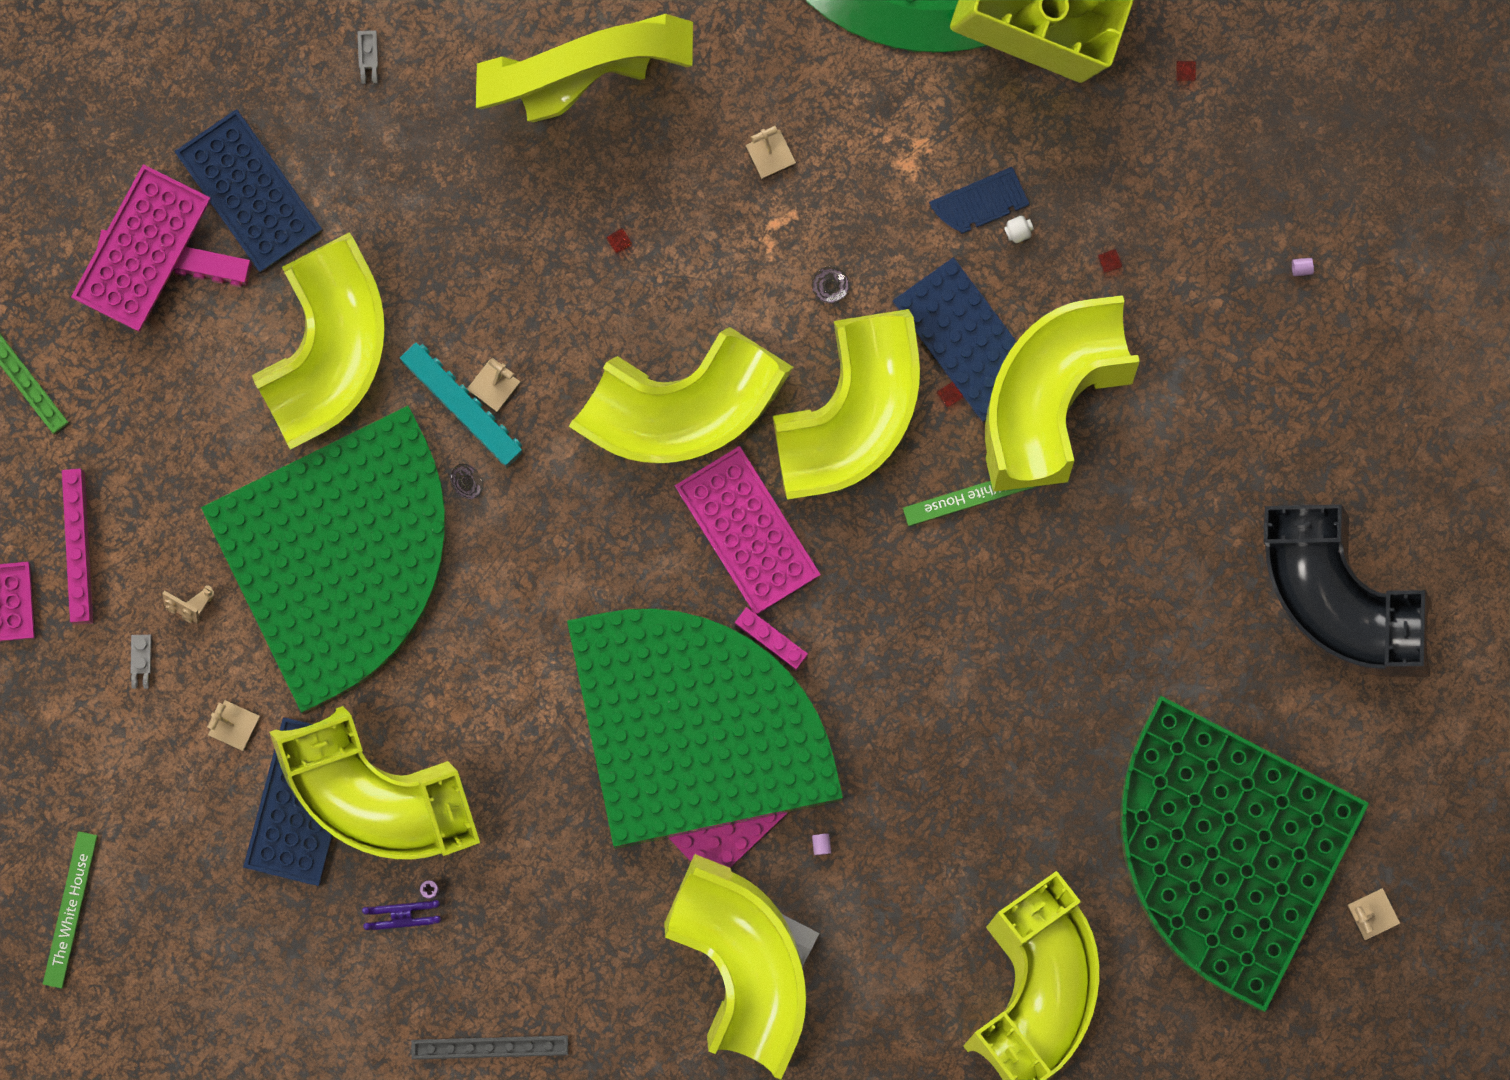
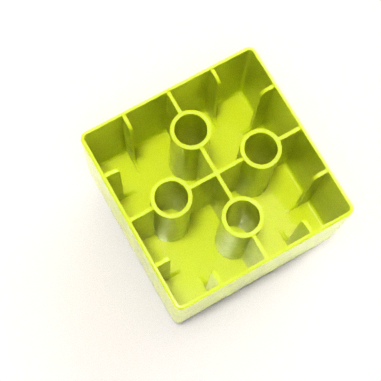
[950,0,1134,83]

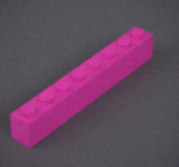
[97,229,252,287]
[62,469,93,625]

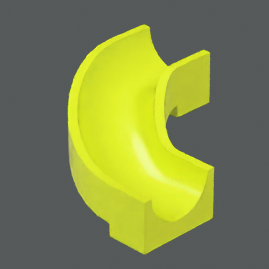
[252,232,384,450]
[985,296,1140,492]
[773,309,920,499]
[569,327,794,463]
[664,854,806,1080]

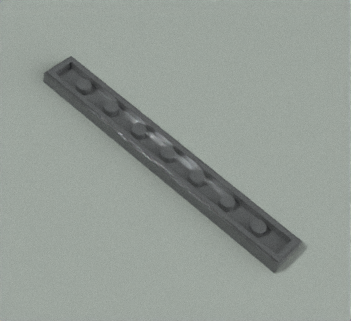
[411,1036,568,1060]

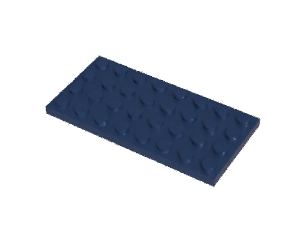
[174,109,323,274]
[892,257,1017,423]
[243,717,359,886]

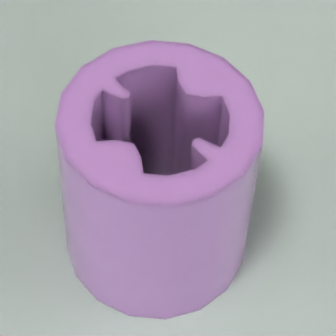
[1292,258,1314,276]
[812,834,831,855]
[420,881,439,899]

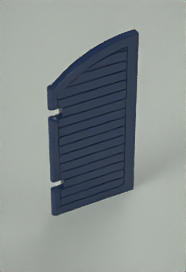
[929,167,1030,234]

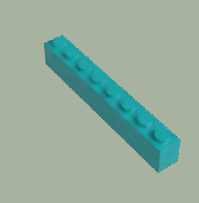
[400,343,523,468]

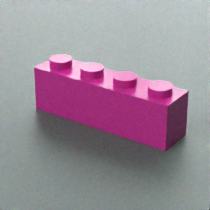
[735,607,808,671]

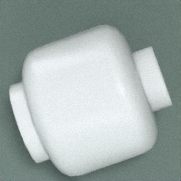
[1004,216,1034,243]

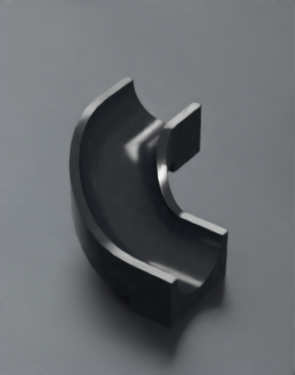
[1264,504,1432,677]

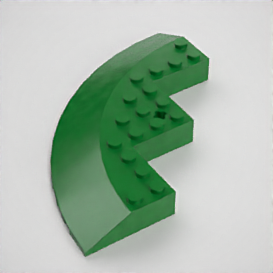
[806,0,988,53]

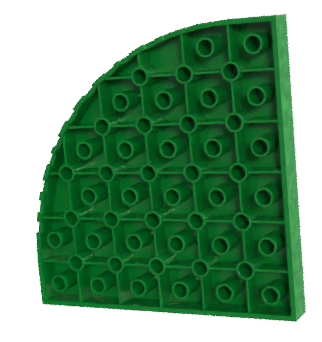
[201,406,446,715]
[567,609,843,849]
[1120,696,1369,1012]

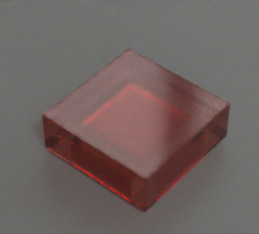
[1176,61,1196,81]
[606,228,632,254]
[1097,249,1122,274]
[936,382,963,408]

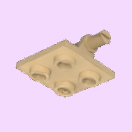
[746,126,796,179]
[467,358,520,412]
[163,586,214,624]
[207,700,260,751]
[1348,888,1400,940]

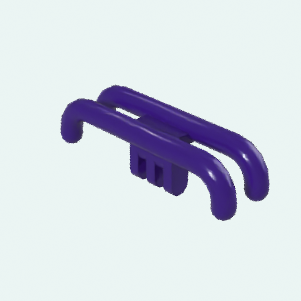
[362,900,441,930]

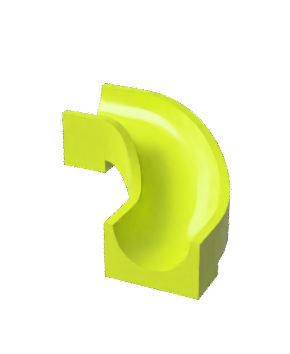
[476,14,693,122]
[269,706,480,859]
[964,871,1099,1080]

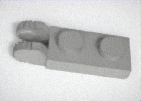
[357,30,378,84]
[131,635,152,689]

